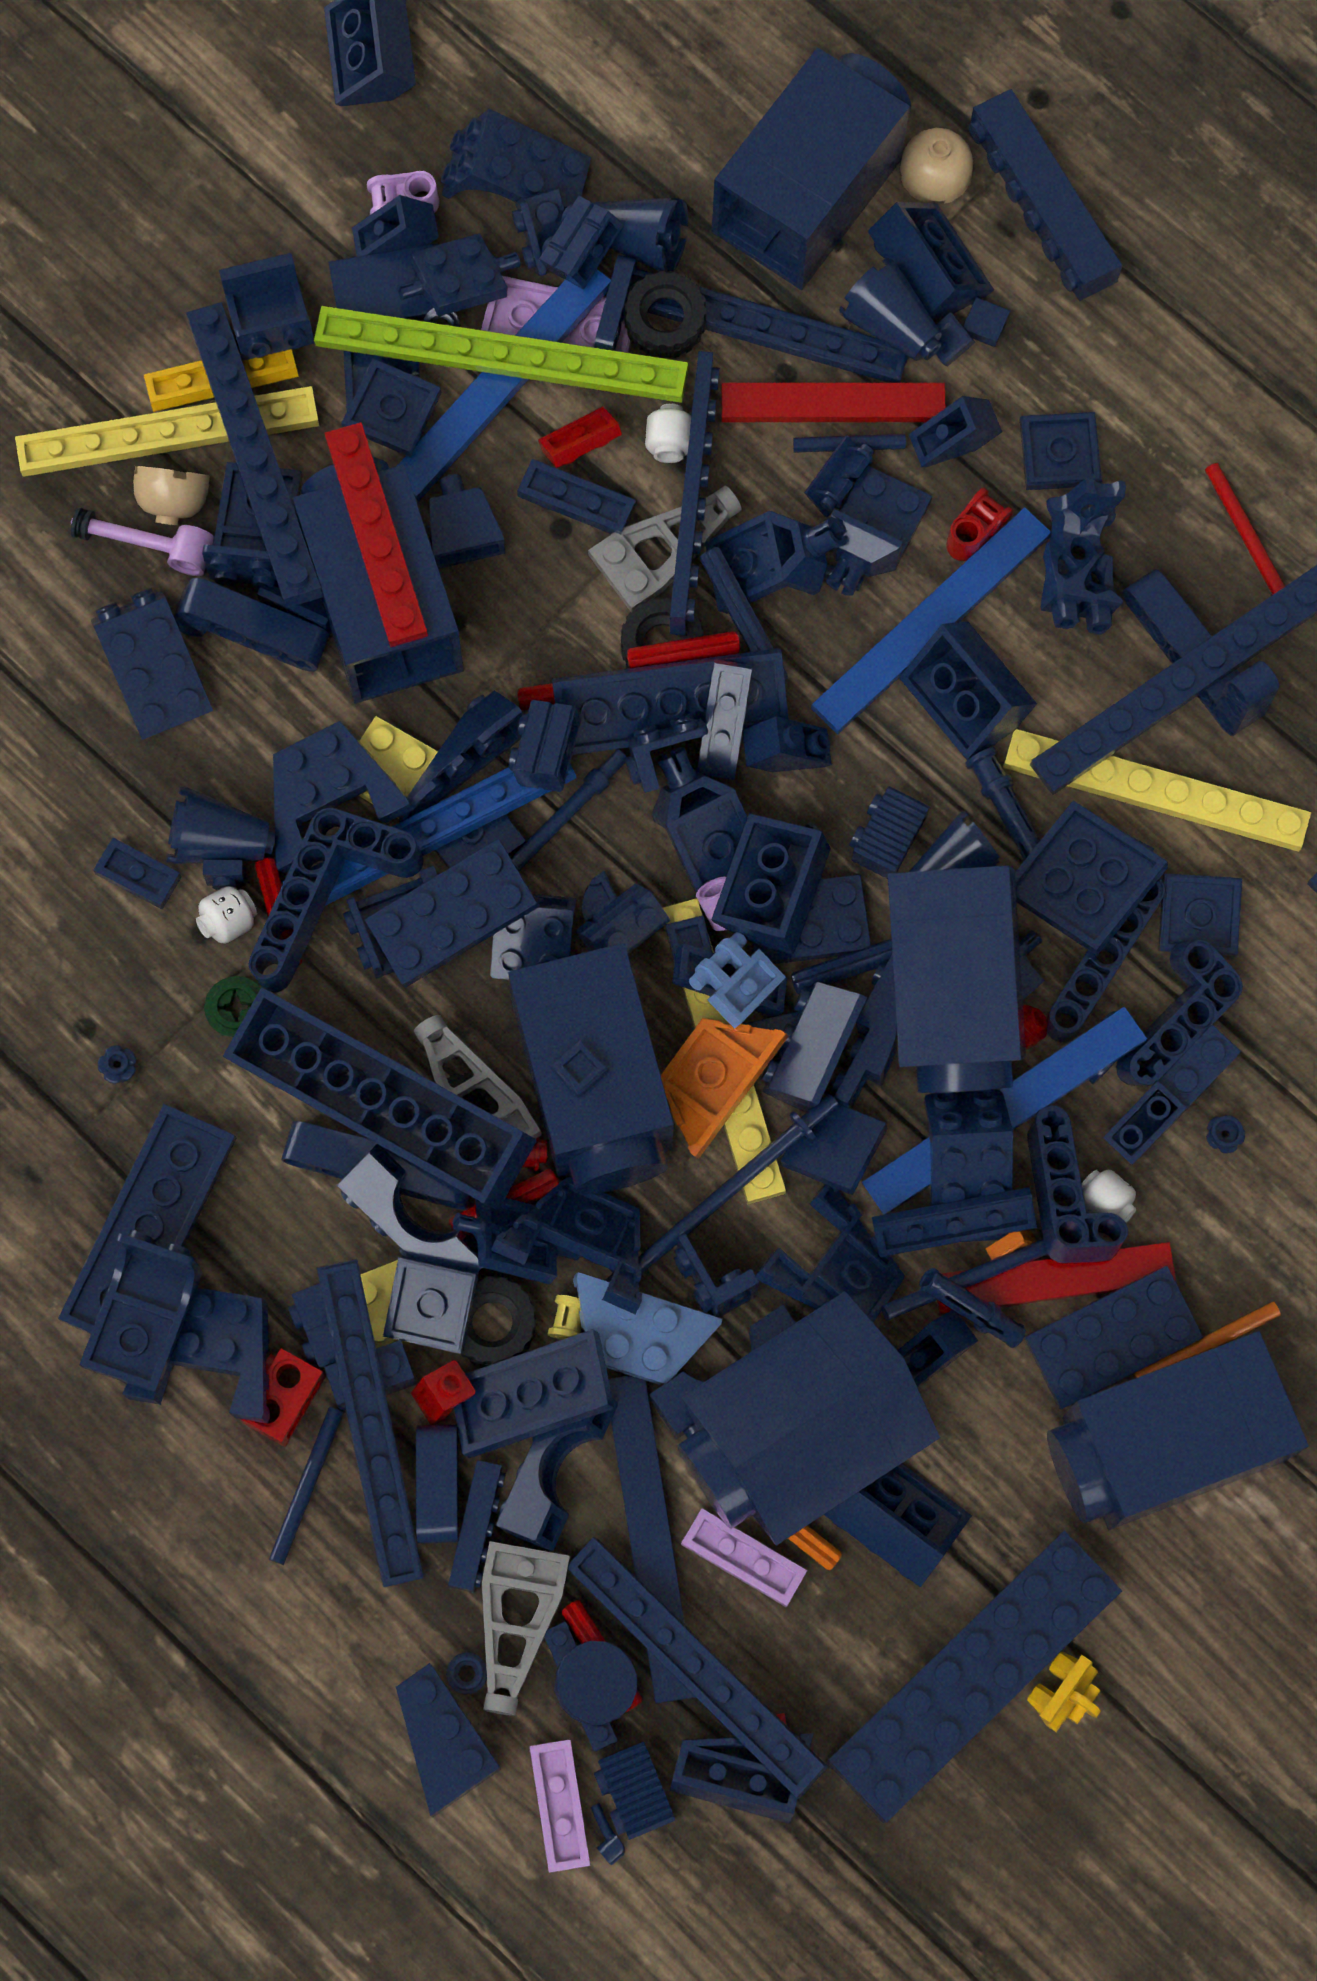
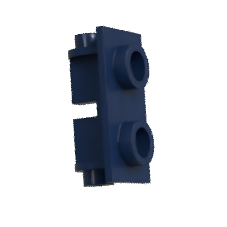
[804,435,874,517]

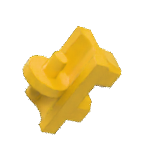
[1027,1652,1101,1733]

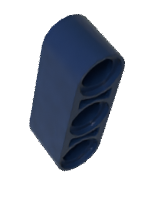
[416,1424,459,1543]

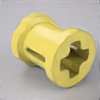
[547,1295,582,1340]

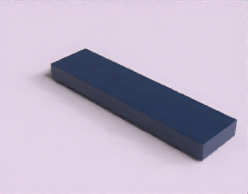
[872,1187,1037,1257]

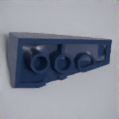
[399,690,523,822]

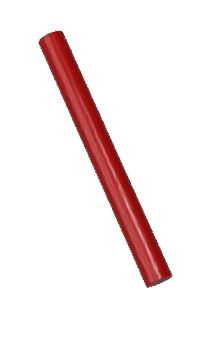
[1205,463,1285,595]

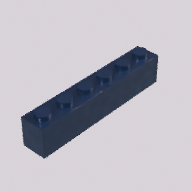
[969,89,1122,301]

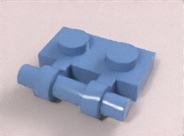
[689,932,786,1029]

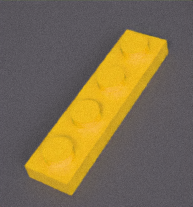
[144,349,299,412]

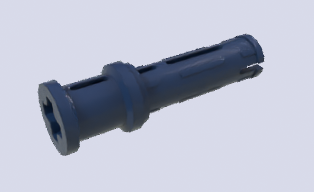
[965,747,1041,860]

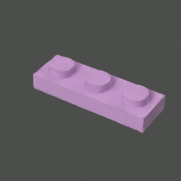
[681,1508,807,1607]
[530,1740,590,1873]

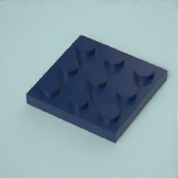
[1015,800,1168,956]

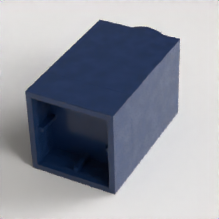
[712,47,911,290]
[293,458,464,704]
[888,865,1026,1093]
[508,943,674,1194]
[677,1291,940,1546]
[1047,1331,1309,1531]

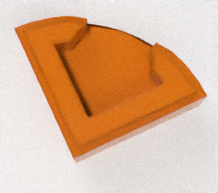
[985,1230,1036,1260]

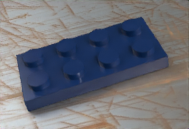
[365,838,540,988]
[1024,1266,1204,1409]
[454,1329,615,1458]

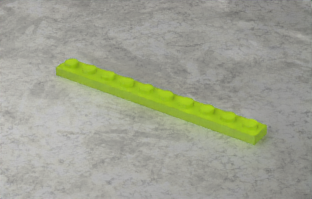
[314,306,689,403]

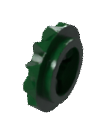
[204,976,261,1037]

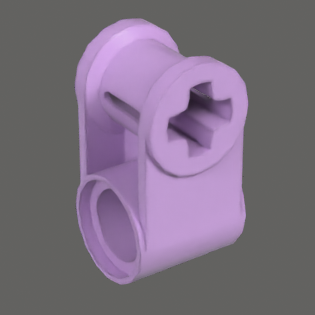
[367,171,440,215]

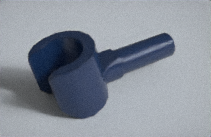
[591,1803,625,1865]

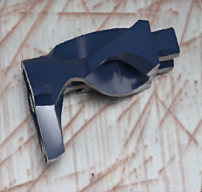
[1040,478,1126,635]

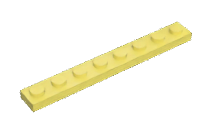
[15,386,319,477]
[1003,729,1311,852]
[663,898,786,1205]

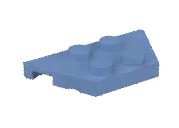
[573,1272,722,1386]

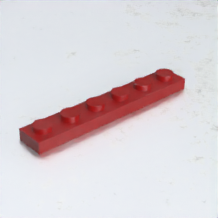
[324,422,428,648]

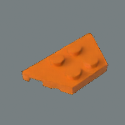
[660,1018,789,1159]

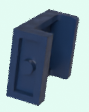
[219,253,315,361]
[343,866,437,979]

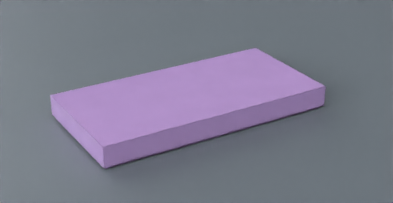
[481,276,632,353]

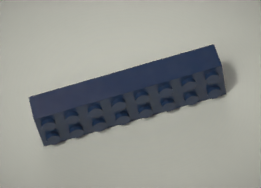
[223,987,537,1210]
[826,1530,1122,1823]

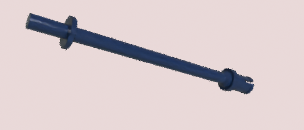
[604,1094,839,1282]

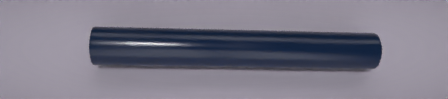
[793,434,906,453]

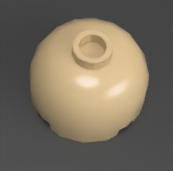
[900,127,973,204]
[133,466,210,526]

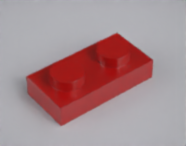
[538,407,622,468]

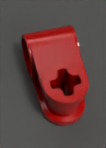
[946,487,1014,561]

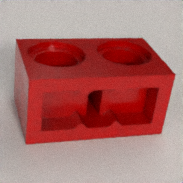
[240,1348,326,1447]

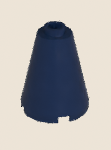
[594,198,688,273]
[839,258,942,361]
[166,786,275,864]
[909,811,1006,872]

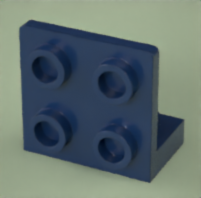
[490,894,577,980]
[674,1233,760,1318]

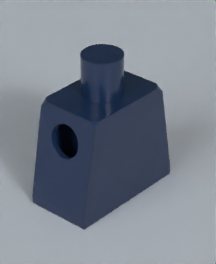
[429,474,505,569]

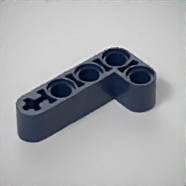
[174,578,329,672]
[1116,940,1243,1086]
[1027,1105,1128,1263]

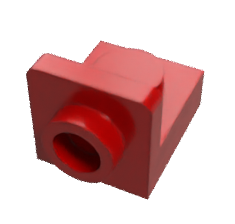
[411,1360,476,1425]

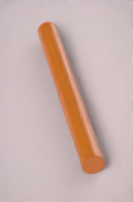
[1133,1302,1281,1378]

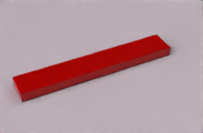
[721,383,945,422]
[937,1242,1176,1316]

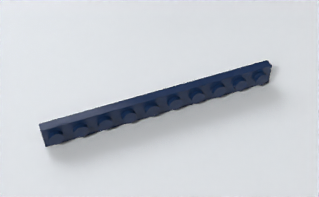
[186,302,323,608]
[1030,565,1317,795]

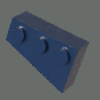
[396,1663,501,1817]
[669,1733,814,1824]

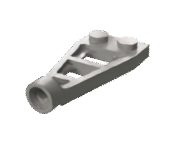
[588,485,742,612]
[414,1015,541,1139]
[482,1541,570,1716]

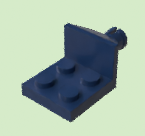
[826,465,932,596]
[705,511,846,614]
[651,747,748,894]

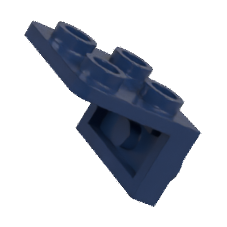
[625,714,709,793]

